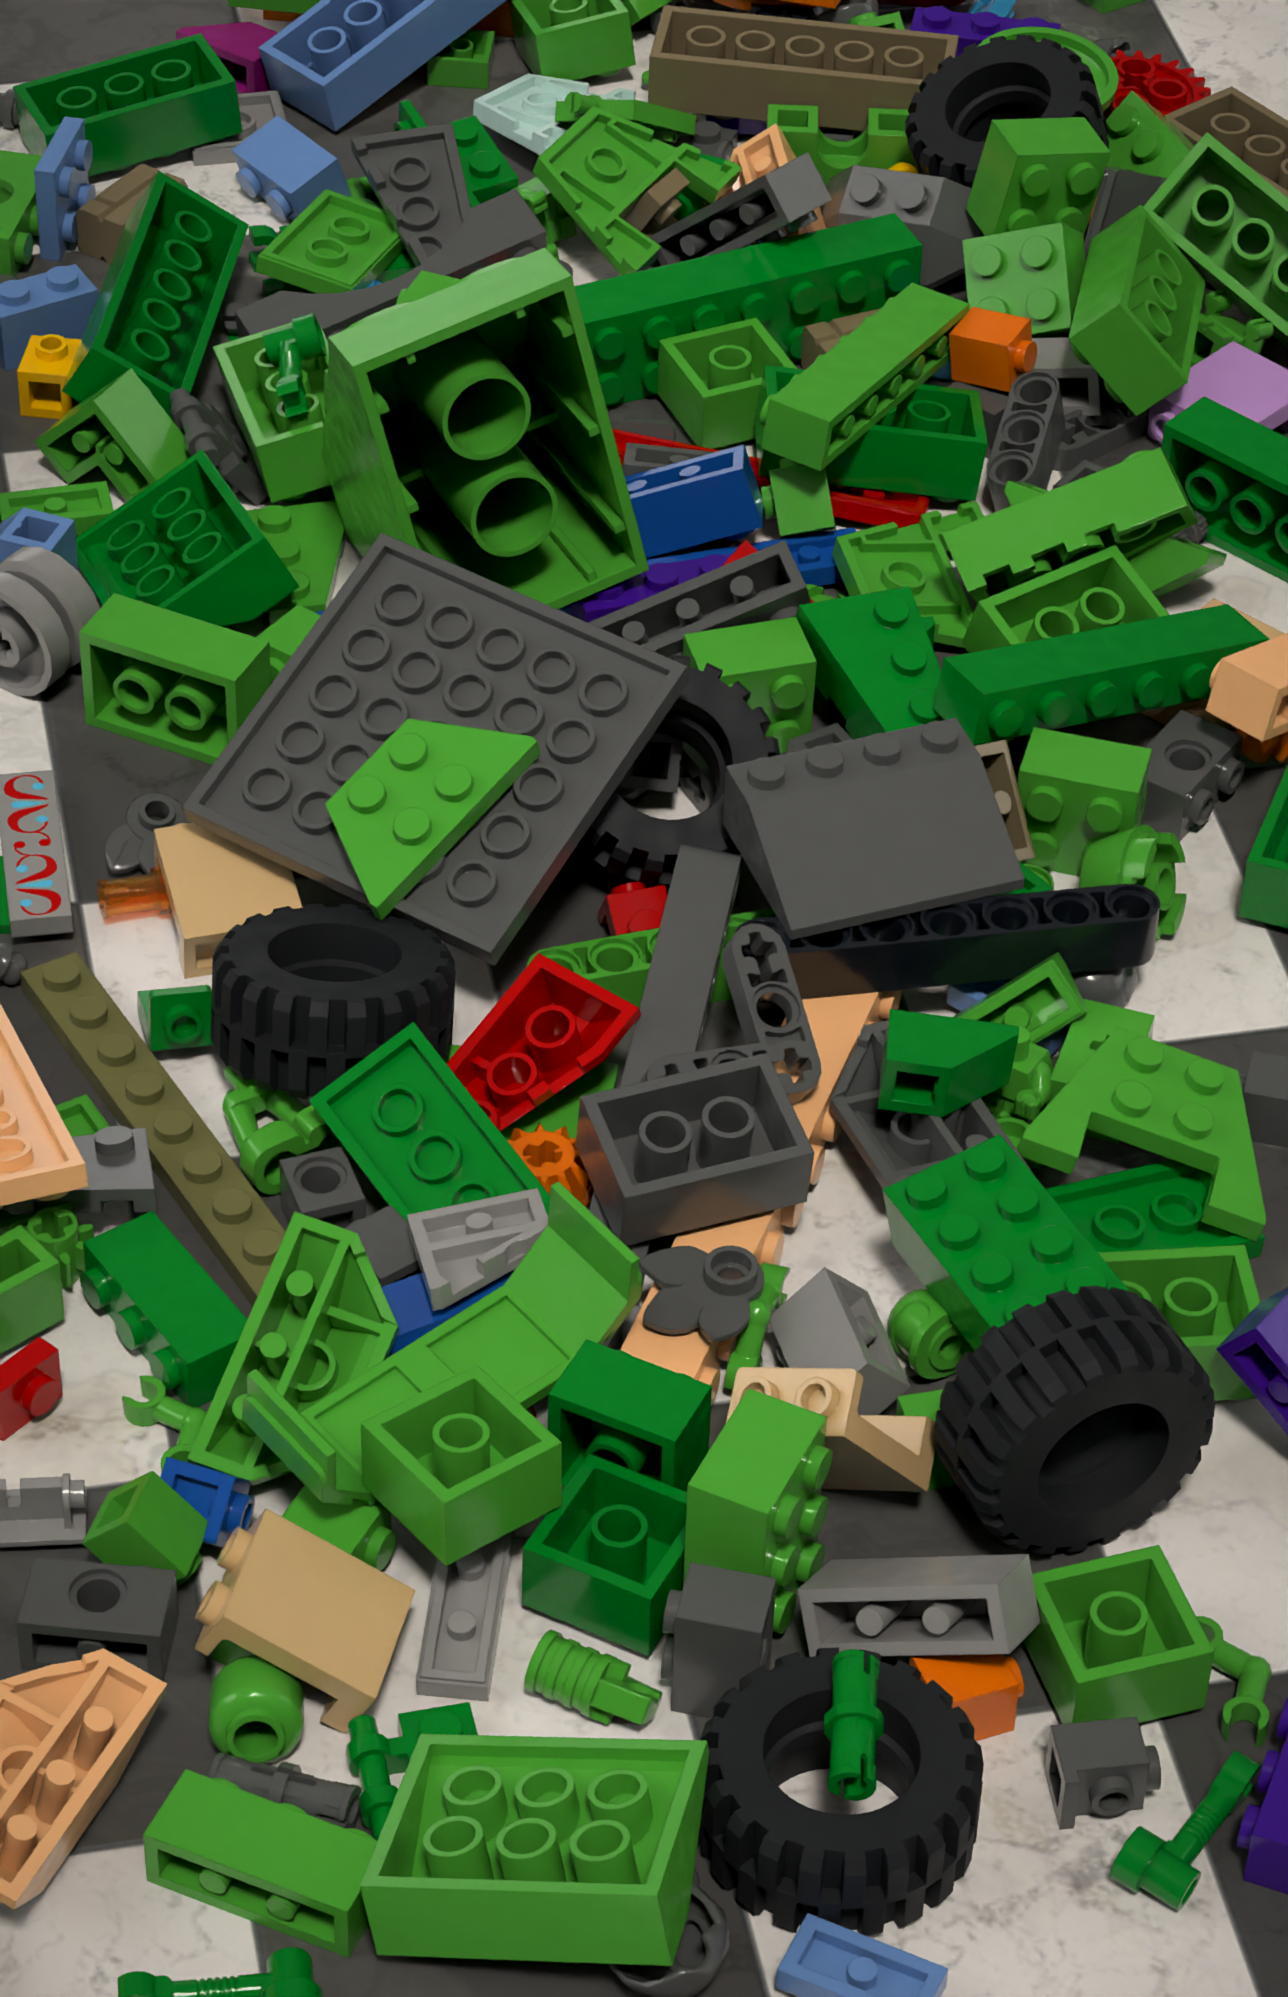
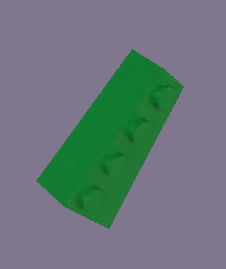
[796,586,945,739]

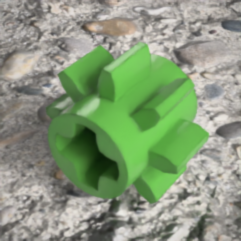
[16,1207,94,1289]

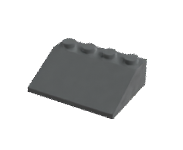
[723,718,1024,940]

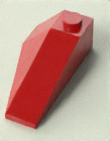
[446,953,641,1131]

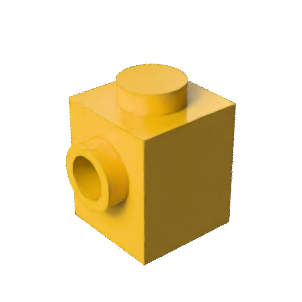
[17,334,81,419]

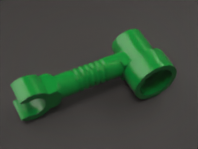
[262,312,327,418]
[1110,1750,1262,1911]
[117,1947,323,1997]

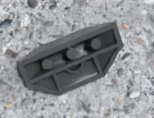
[820,165,985,289]
[829,1020,1035,1189]

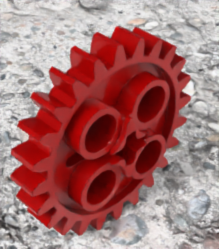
[1103,50,1211,119]

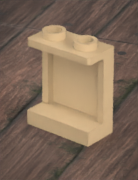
[154,823,303,979]
[726,1367,937,1492]
[195,1508,416,1734]

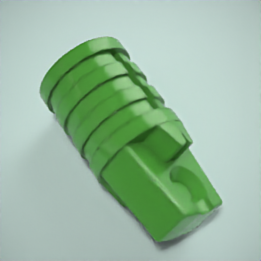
[524,1630,663,1725]

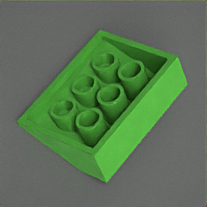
[360,1734,709,1966]

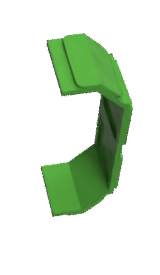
[242,1181,642,1507]

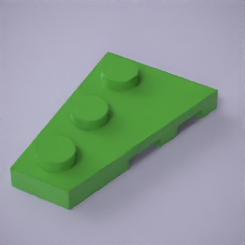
[246,500,346,626]

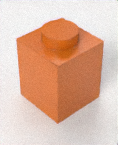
[949,307,1037,392]
[909,1654,1024,1741]

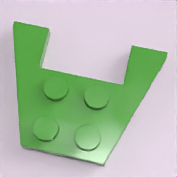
[533,106,742,275]
[832,502,984,648]
[1017,1027,1266,1242]

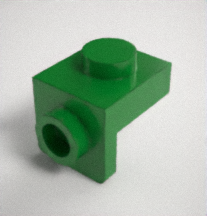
[137,985,213,1051]

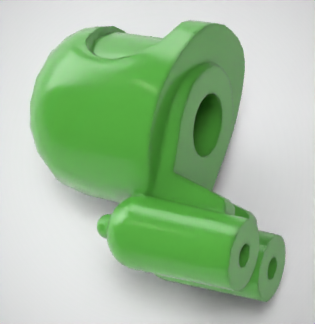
[887,1289,975,1380]

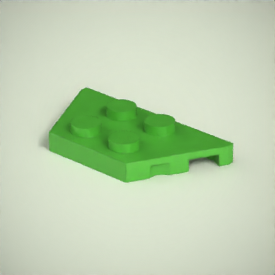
[325,718,541,921]

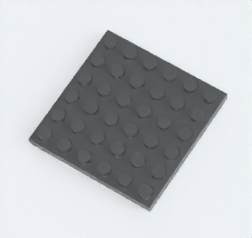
[182,533,690,966]

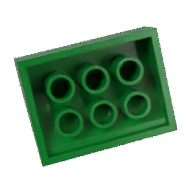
[76,449,300,626]

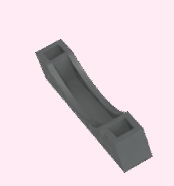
[235,189,547,340]

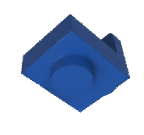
[160,1457,255,1547]

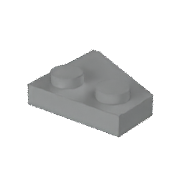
[407,1188,548,1311]

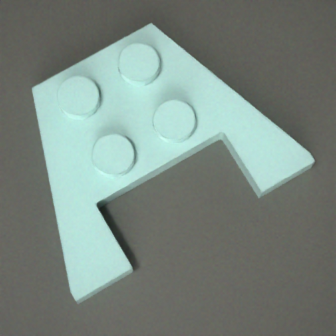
[473,73,648,155]

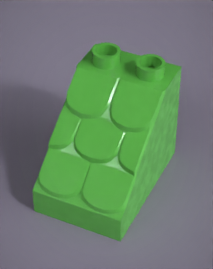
[321,247,649,609]

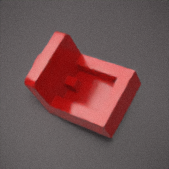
[598,882,668,936]
[0,1336,62,1441]

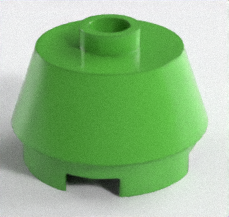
[1079,825,1187,940]

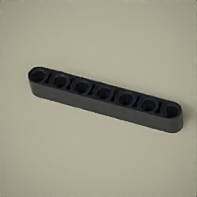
[735,884,1160,1003]

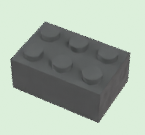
[575,1053,814,1246]

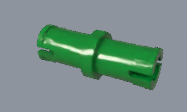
[824,1649,884,1801]

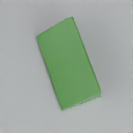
[954,952,1088,1044]

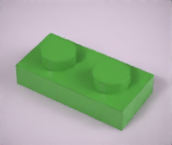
[0,481,114,536]

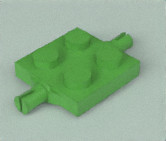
[555,92,697,144]

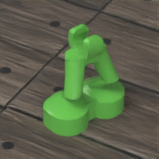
[222,1067,351,1195]

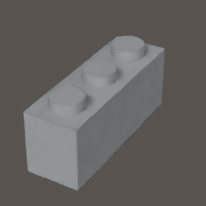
[797,1554,1041,1657]

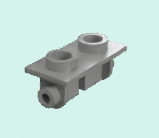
[0,1473,87,1547]

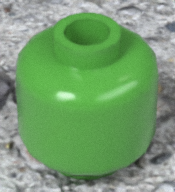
[208,1655,304,1764]

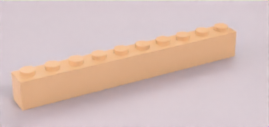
[620,990,902,1406]

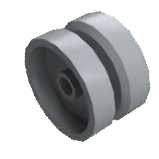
[0,546,100,696]

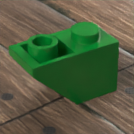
[878,1009,1019,1117]

